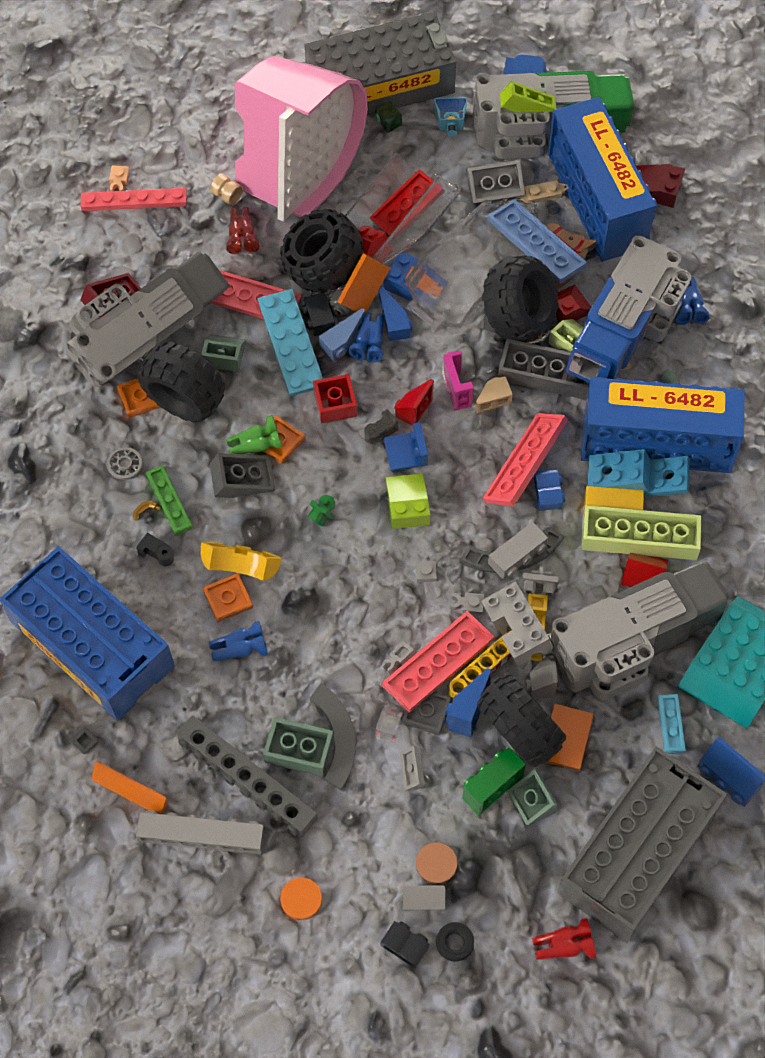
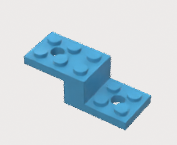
[588,449,690,497]

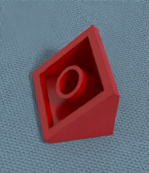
[621,553,668,587]

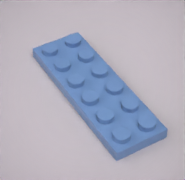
[487,199,587,284]

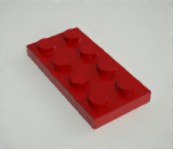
[369,169,444,240]

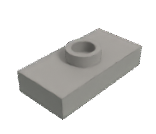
[400,746,425,792]

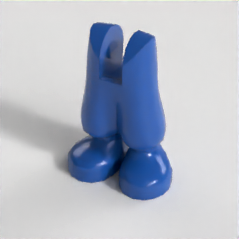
[675,276,710,325]
[349,313,384,362]
[209,621,268,661]

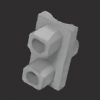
[522,565,558,598]

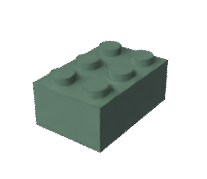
[263,717,334,777]

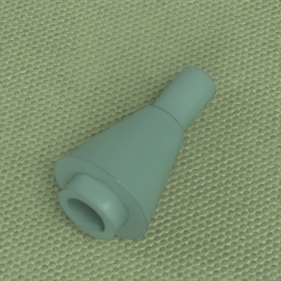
[659,369,680,384]

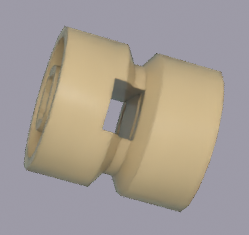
[210,173,243,205]

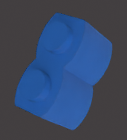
[534,469,566,511]

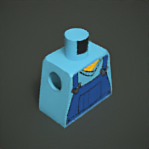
[434,98,467,137]

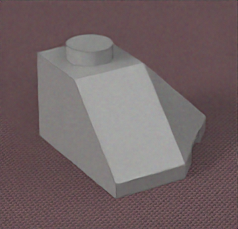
[526,653,558,698]

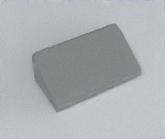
[403,886,445,911]

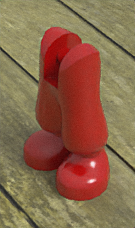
[532,918,596,960]

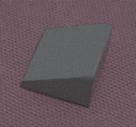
[68,726,98,755]

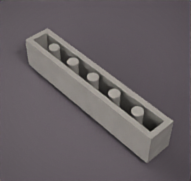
[136,810,265,855]

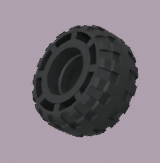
[280,209,364,293]
[482,255,559,341]
[138,342,225,422]
[477,675,566,767]

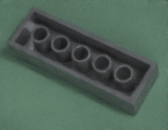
[498,339,589,400]

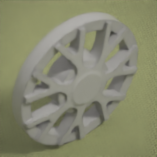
[107,447,143,480]

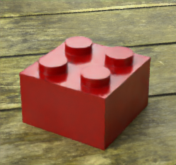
[313,374,357,423]

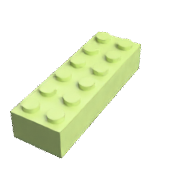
[581,505,701,560]

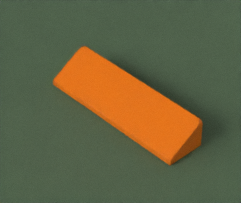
[92,761,169,815]

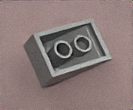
[209,453,275,498]

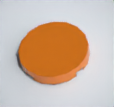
[280,877,322,920]

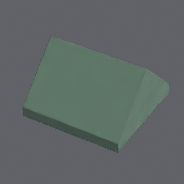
[507,769,557,826]

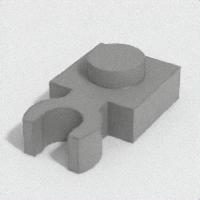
[450,592,485,615]
[381,641,417,675]

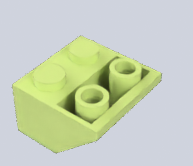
[549,319,584,352]

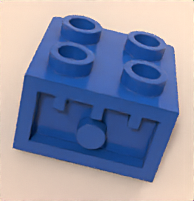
[384,422,428,471]

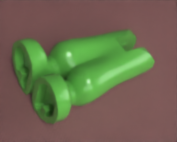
[226,415,283,454]

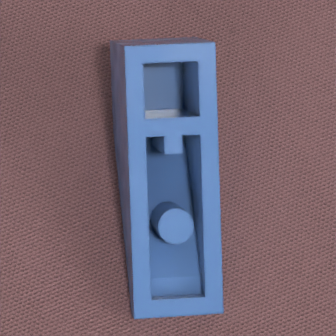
[319,308,365,361]

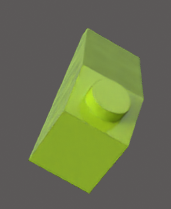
[500,81,557,113]

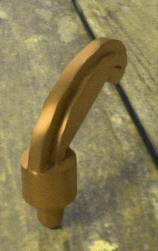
[133,500,161,520]

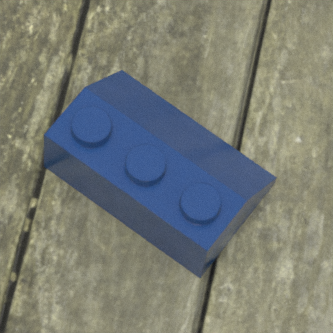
[697,737,765,807]

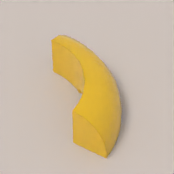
[200,542,282,581]

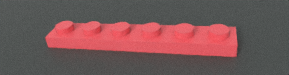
[81,188,187,211]

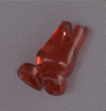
[226,207,260,254]

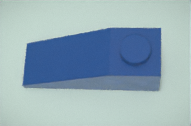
[379,286,413,341]

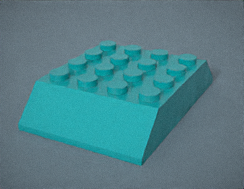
[678,596,765,729]

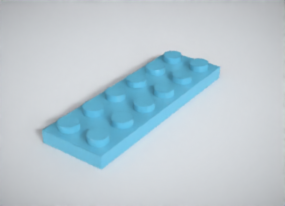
[258,289,323,397]

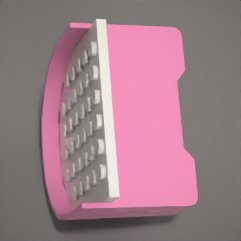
[235,56,368,222]

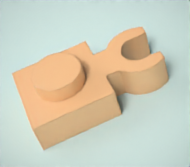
[109,165,130,191]

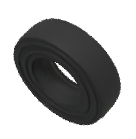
[436,922,474,962]

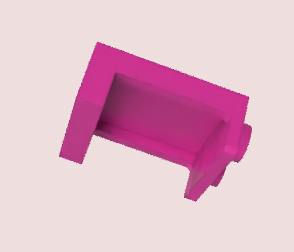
[442,351,473,411]

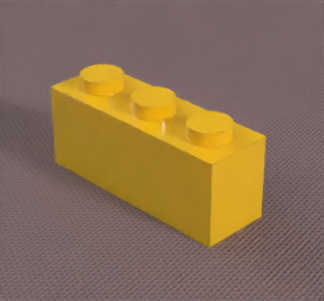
[584,486,644,510]

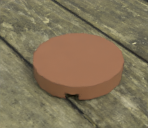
[416,842,457,885]

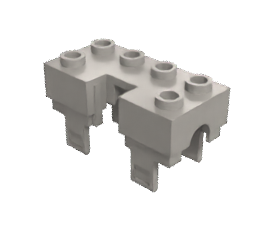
[481,582,554,670]

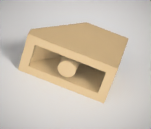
[476,376,513,413]

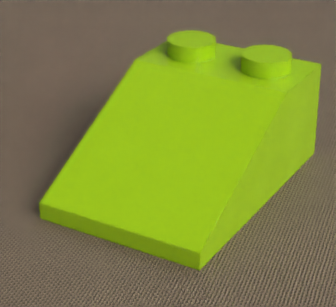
[385,473,430,529]

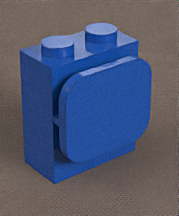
[503,54,549,75]

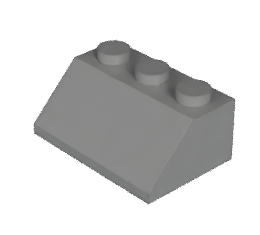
[466,160,525,203]

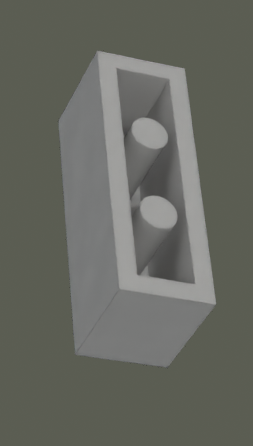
[488,522,548,580]

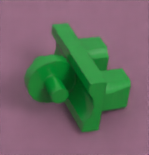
[308,495,335,527]

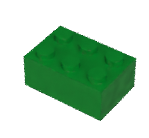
[462,747,526,816]

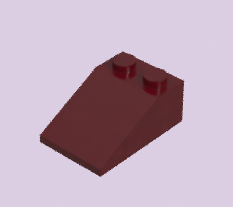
[635,164,685,208]
[80,273,141,319]

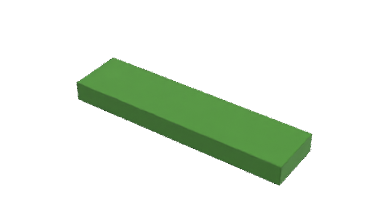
[146,465,193,536]

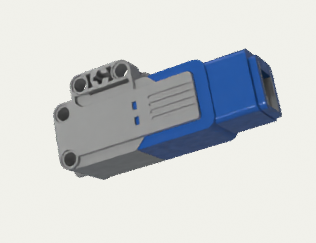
[566,236,692,383]

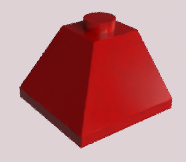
[556,284,592,322]
[394,379,434,426]

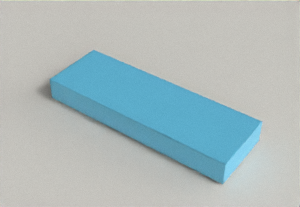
[657,694,686,754]

